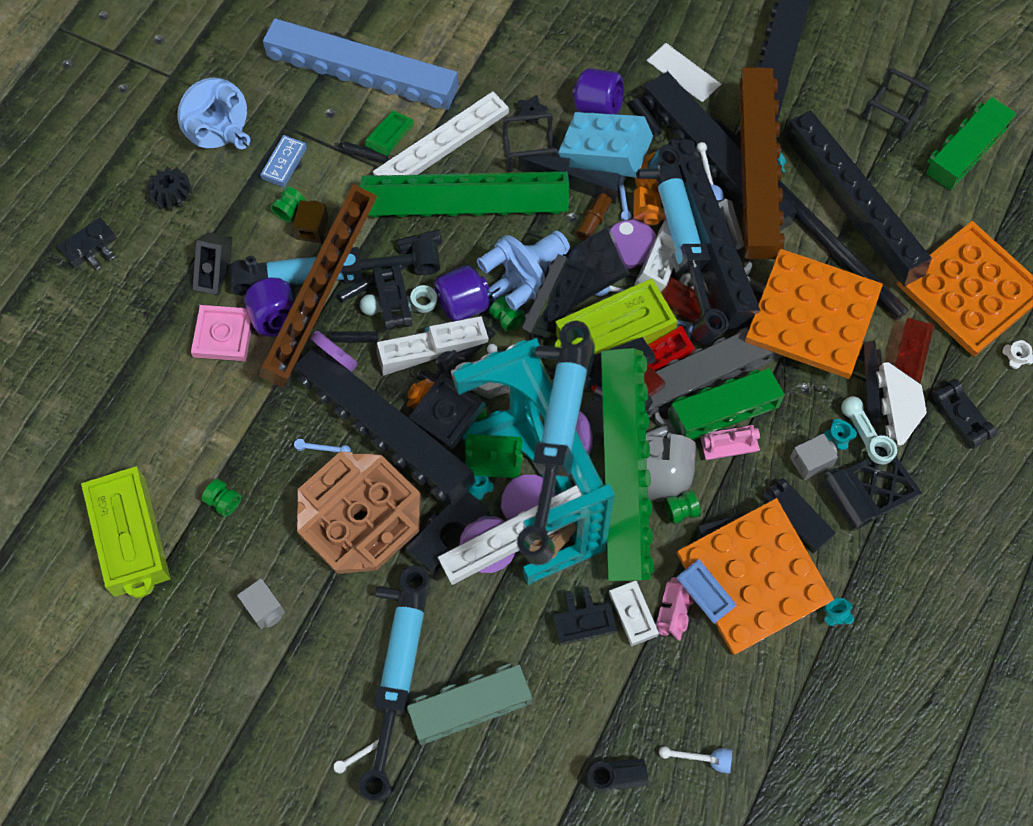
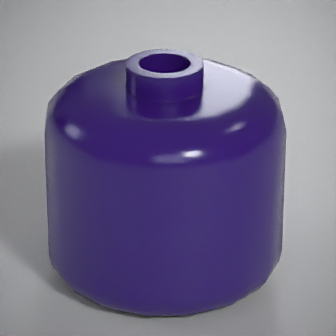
[573,68,624,115]
[434,265,489,322]
[244,277,296,337]

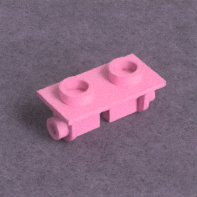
[700,425,760,460]
[656,577,694,641]

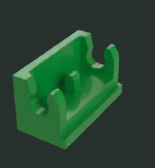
[464,434,523,478]

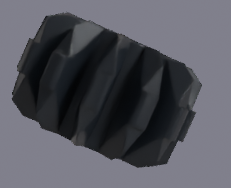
[147,166,192,211]

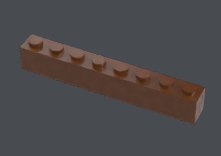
[739,67,785,260]
[259,184,377,388]

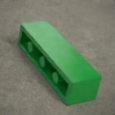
[926,97,1017,191]
[668,368,785,440]

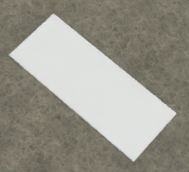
[647,43,721,102]

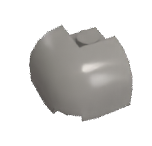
[646,434,696,502]

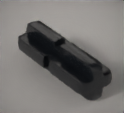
[397,230,442,254]

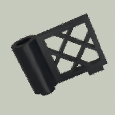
[822,447,922,531]

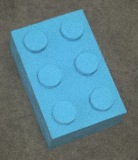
[558,112,653,177]

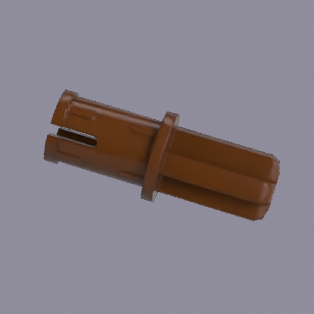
[575,193,612,241]

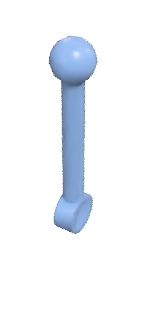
[619,176,631,221]
[294,439,351,453]

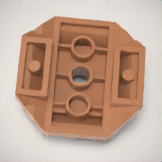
[297,451,421,574]

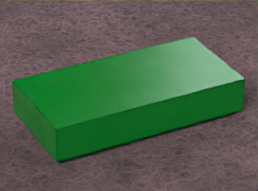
[366,110,414,156]

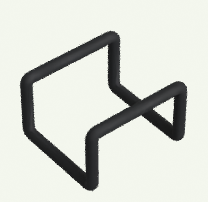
[862,68,930,138]
[503,113,559,172]

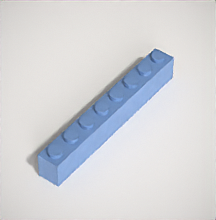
[263,18,459,110]

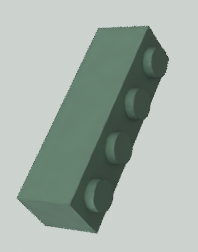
[407,664,532,745]

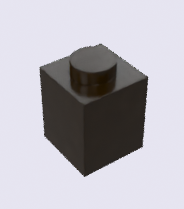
[293,200,329,244]

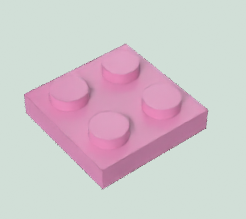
[191,305,252,361]

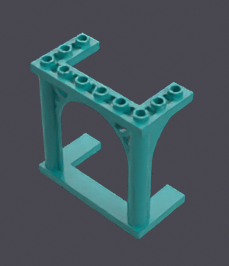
[453,339,615,585]

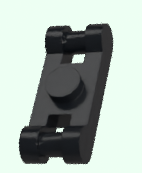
[373,264,412,330]
[931,379,997,449]

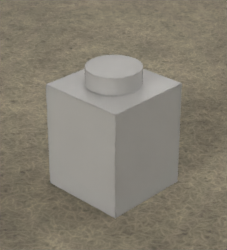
[790,434,838,480]
[237,578,285,630]

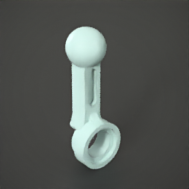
[360,285,437,315]
[841,396,897,464]

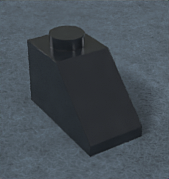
[193,232,233,295]

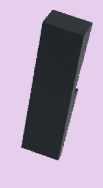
[519,154,620,204]

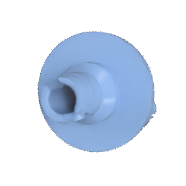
[178,77,250,149]
[477,231,570,311]

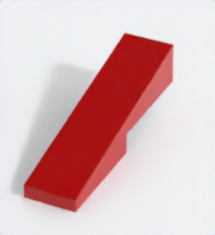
[591,326,695,392]

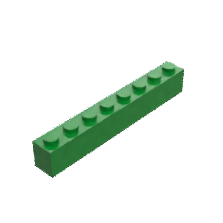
[360,172,569,217]
[601,348,654,581]

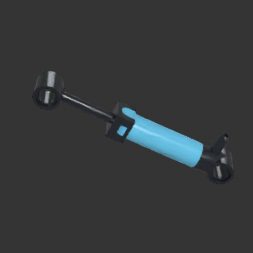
[636,145,729,345]
[230,240,441,295]
[517,320,595,565]
[359,566,430,805]

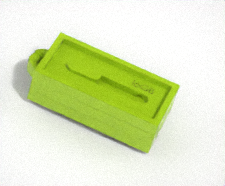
[554,278,678,355]
[81,466,170,599]

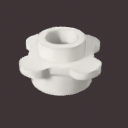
[1002,340,1033,369]

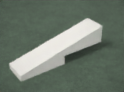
[634,218,676,292]
[377,316,488,376]

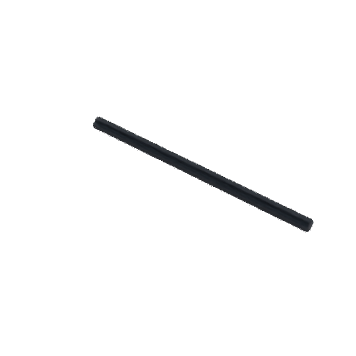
[714,118,908,320]

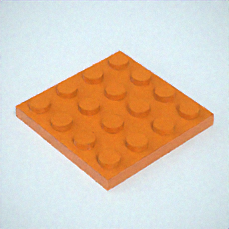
[897,221,1033,357]
[745,249,883,379]
[676,498,834,655]

